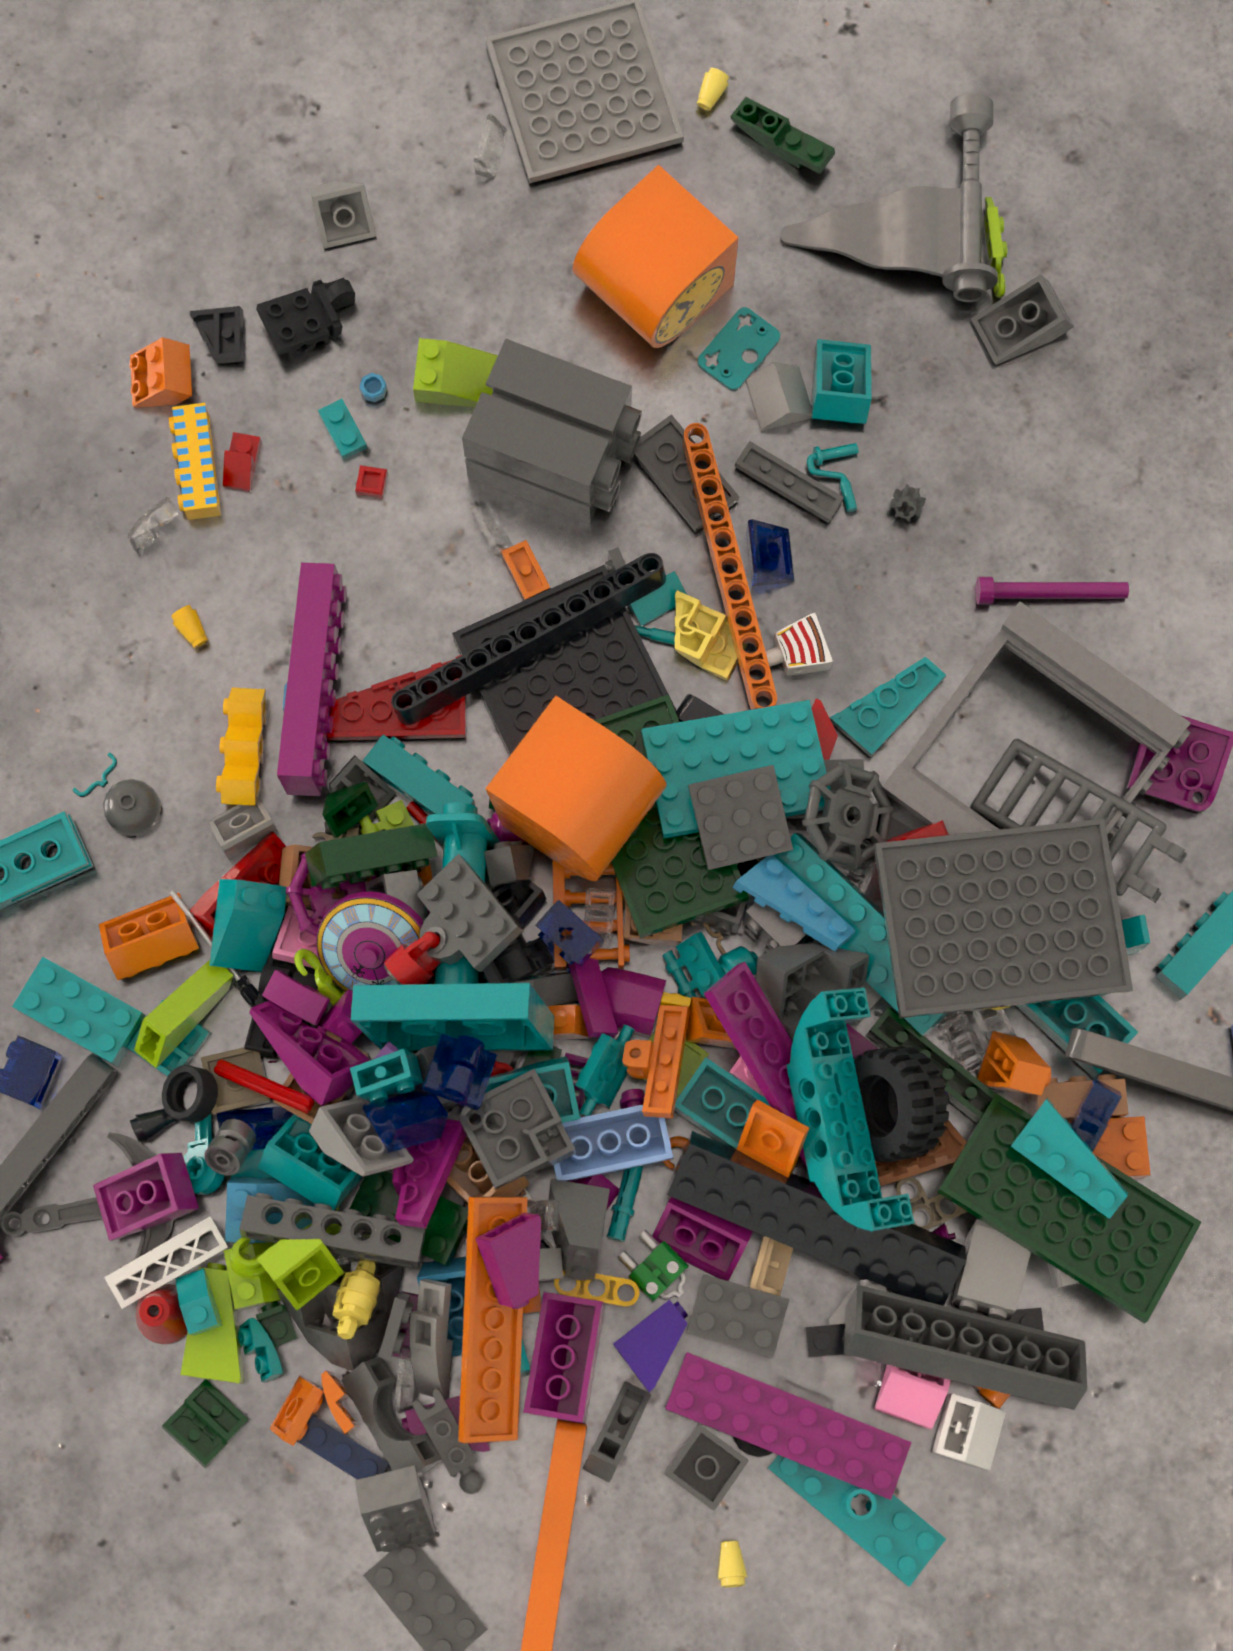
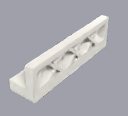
[104,1216,228,1309]

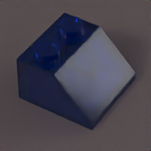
[363,1091,448,1153]

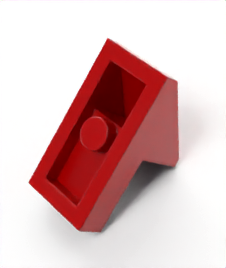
[222,432,261,492]

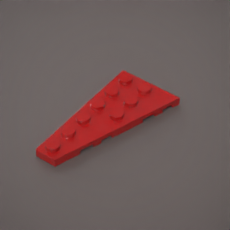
[327,655,466,741]

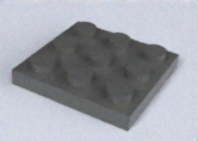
[688,765,793,870]

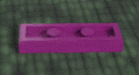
[568,957,618,1038]

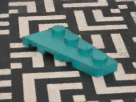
[830,656,946,757]

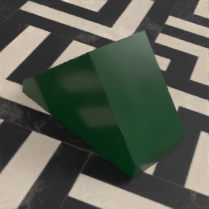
[322,782,378,838]

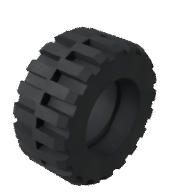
[854,1046,949,1162]

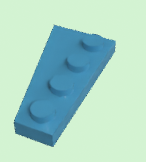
[732,855,856,951]

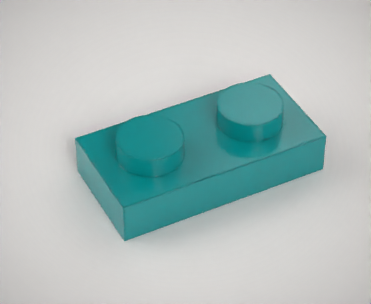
[318,399,368,460]

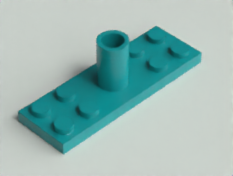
[767,1455,946,1587]

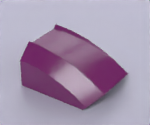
[601,967,667,1038]

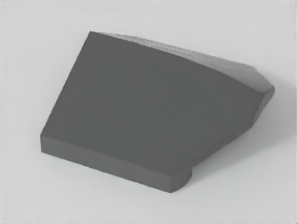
[329,755,396,821]

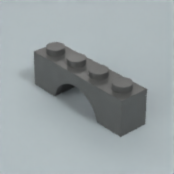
[341,1357,442,1478]

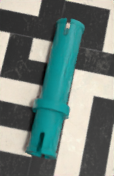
[606,1165,644,1242]

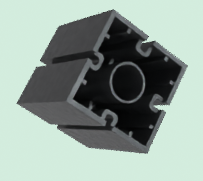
[462,338,642,524]

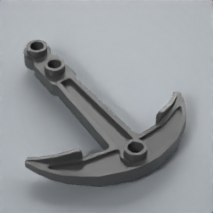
[1,1132,173,1260]

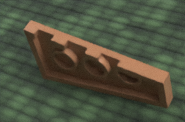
[875,1120,966,1187]

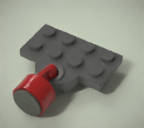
[384,854,523,985]

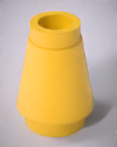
[171,605,208,648]

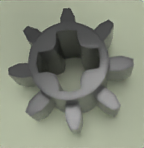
[890,484,926,521]

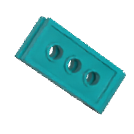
[0,811,94,910]

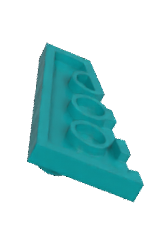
[1011,1097,1128,1219]

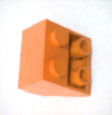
[129,337,192,408]

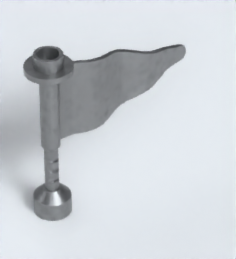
[781,93,998,302]

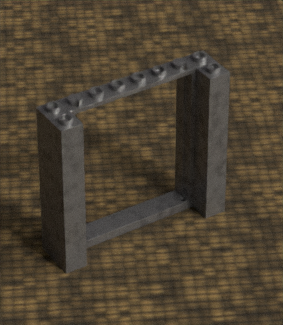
[882,601,1191,841]

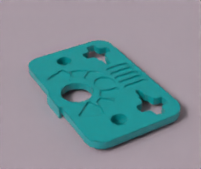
[698,307,781,390]

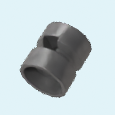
[204,1119,256,1175]

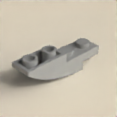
[410,1278,453,1399]

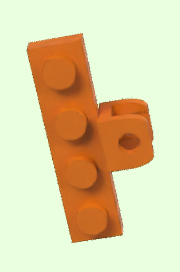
[622,1005,690,1118]

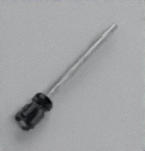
[169,889,259,1005]

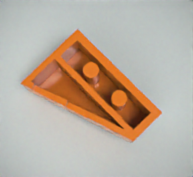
[977,1031,1051,1096]

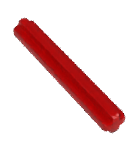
[214,1059,315,1113]

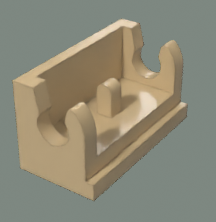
[749,1236,793,1296]

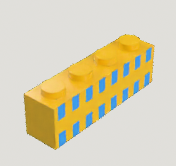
[169,403,221,520]

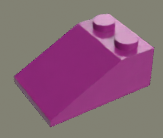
[93,1153,199,1241]

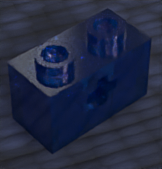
[535,899,605,967]

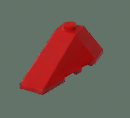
[190,832,287,939]

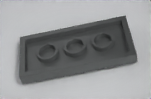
[632,414,739,533]
[363,1543,488,1651]

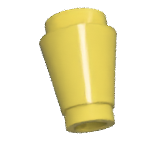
[696,68,729,111]
[718,1541,748,1588]

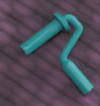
[807,443,859,512]

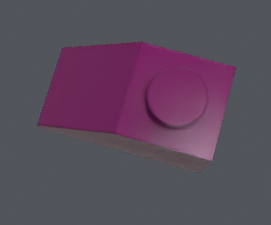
[318,989,362,1043]

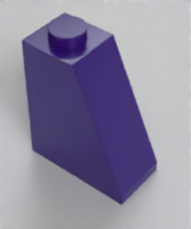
[613,1299,688,1392]

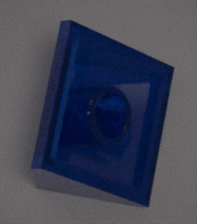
[746,519,795,586]

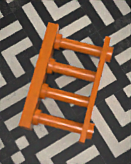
[552,859,630,972]

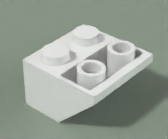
[932,1394,1006,1471]

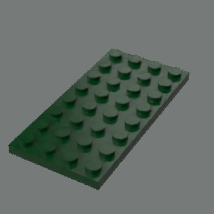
[594,694,749,939]
[937,1093,1202,1324]

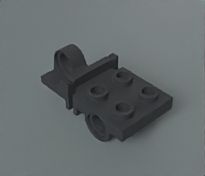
[256,277,355,356]
[483,915,555,984]
[244,953,319,1059]

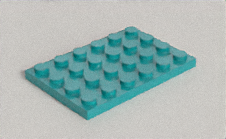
[641,700,831,838]

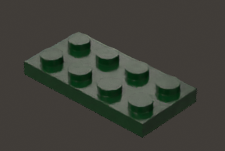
[349,1171,468,1267]

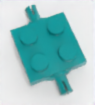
[575,1024,635,1117]

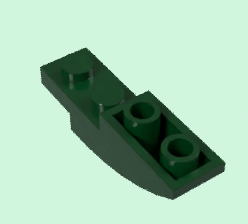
[730,97,835,174]

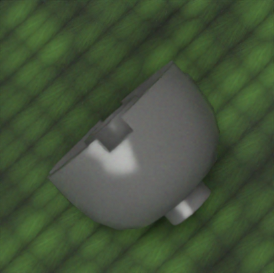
[103,779,161,837]

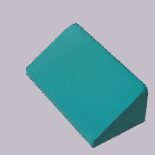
[628,571,687,626]

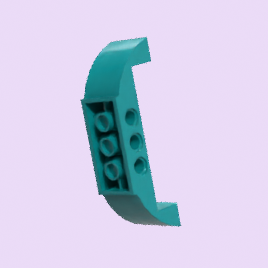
[786,987,915,1231]

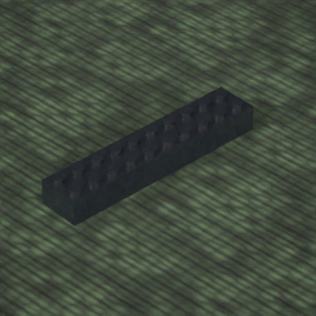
[667,1131,966,1306]

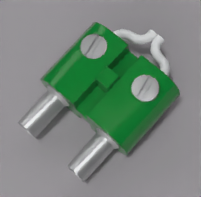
[618,1230,689,1302]

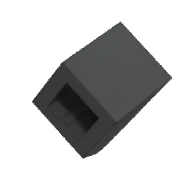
[484,840,534,886]

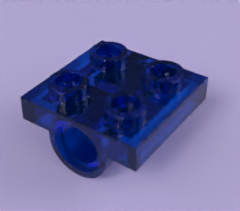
[422,1033,497,1111]

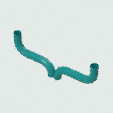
[72,752,117,796]

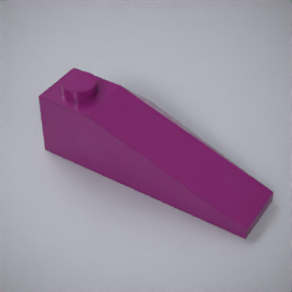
[249,1000,371,1106]

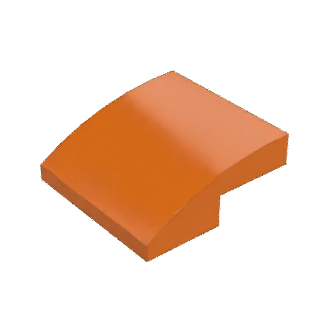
[321,1371,360,1434]

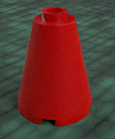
[135,1284,188,1344]

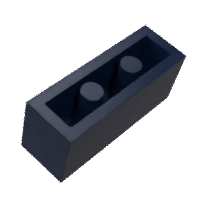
[297,1415,390,1480]

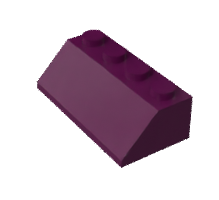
[523,1292,605,1423]

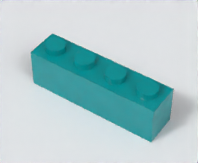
[362,735,475,815]
[1155,890,1233,999]

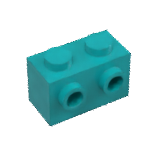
[350,1048,424,1104]

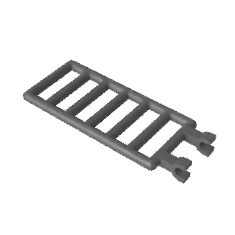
[971,739,1188,903]

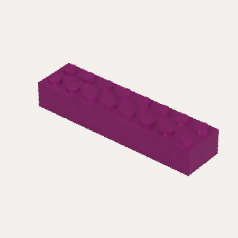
[277,562,347,796]

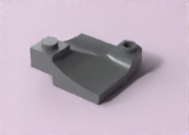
[460,1069,575,1190]

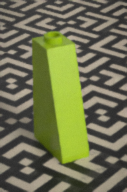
[134,960,234,1068]
[180,1262,244,1384]

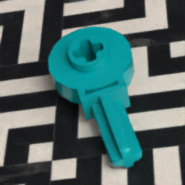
[183,1114,225,1195]

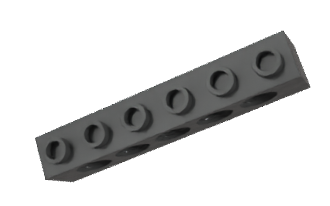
[239,1193,425,1269]

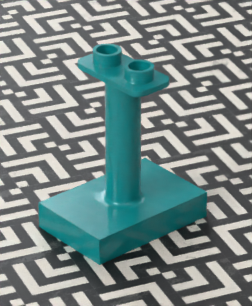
[351,802,555,1052]

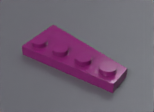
[395,1115,466,1228]

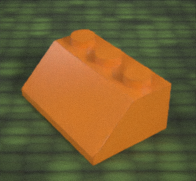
[98,893,199,981]

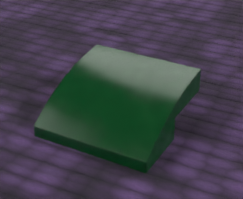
[162,1379,249,1468]

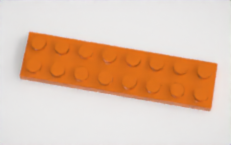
[458,1196,528,1443]

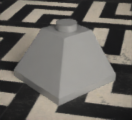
[309,181,376,249]

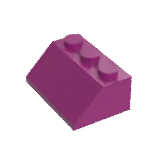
[652,1197,753,1281]

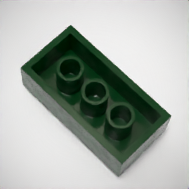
[305,823,438,890]

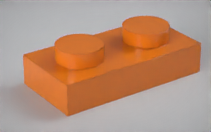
[501,540,551,600]

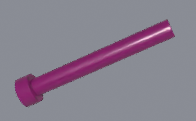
[975,576,1129,604]

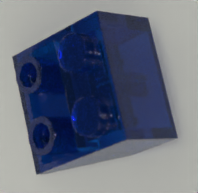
[0,1035,62,1110]

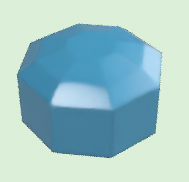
[359,373,387,402]

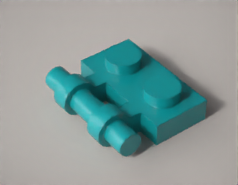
[662,931,725,998]

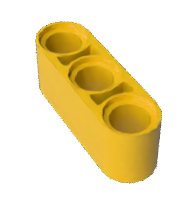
[554,1271,639,1307]

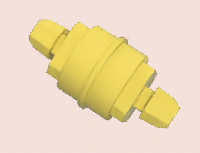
[333,1259,380,1339]

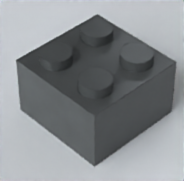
[664,1424,749,1511]

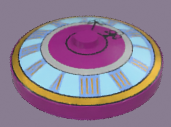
[316,892,424,992]

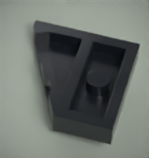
[190,306,243,364]

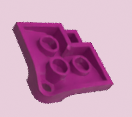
[1127,716,1233,812]

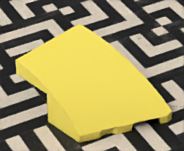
[675,591,748,682]

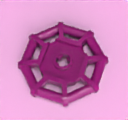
[286,852,377,936]

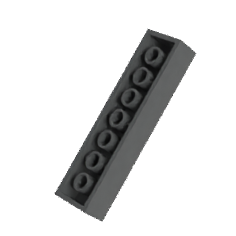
[844,1285,1087,1410]

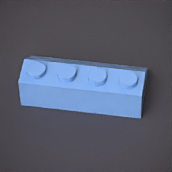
[554,1105,673,1181]

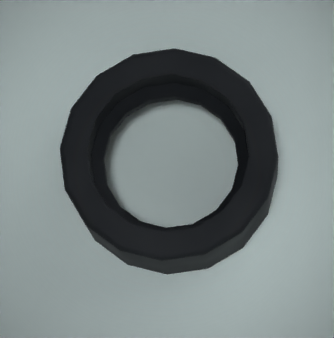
[162,1065,218,1123]

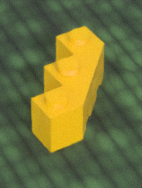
[216,687,266,806]

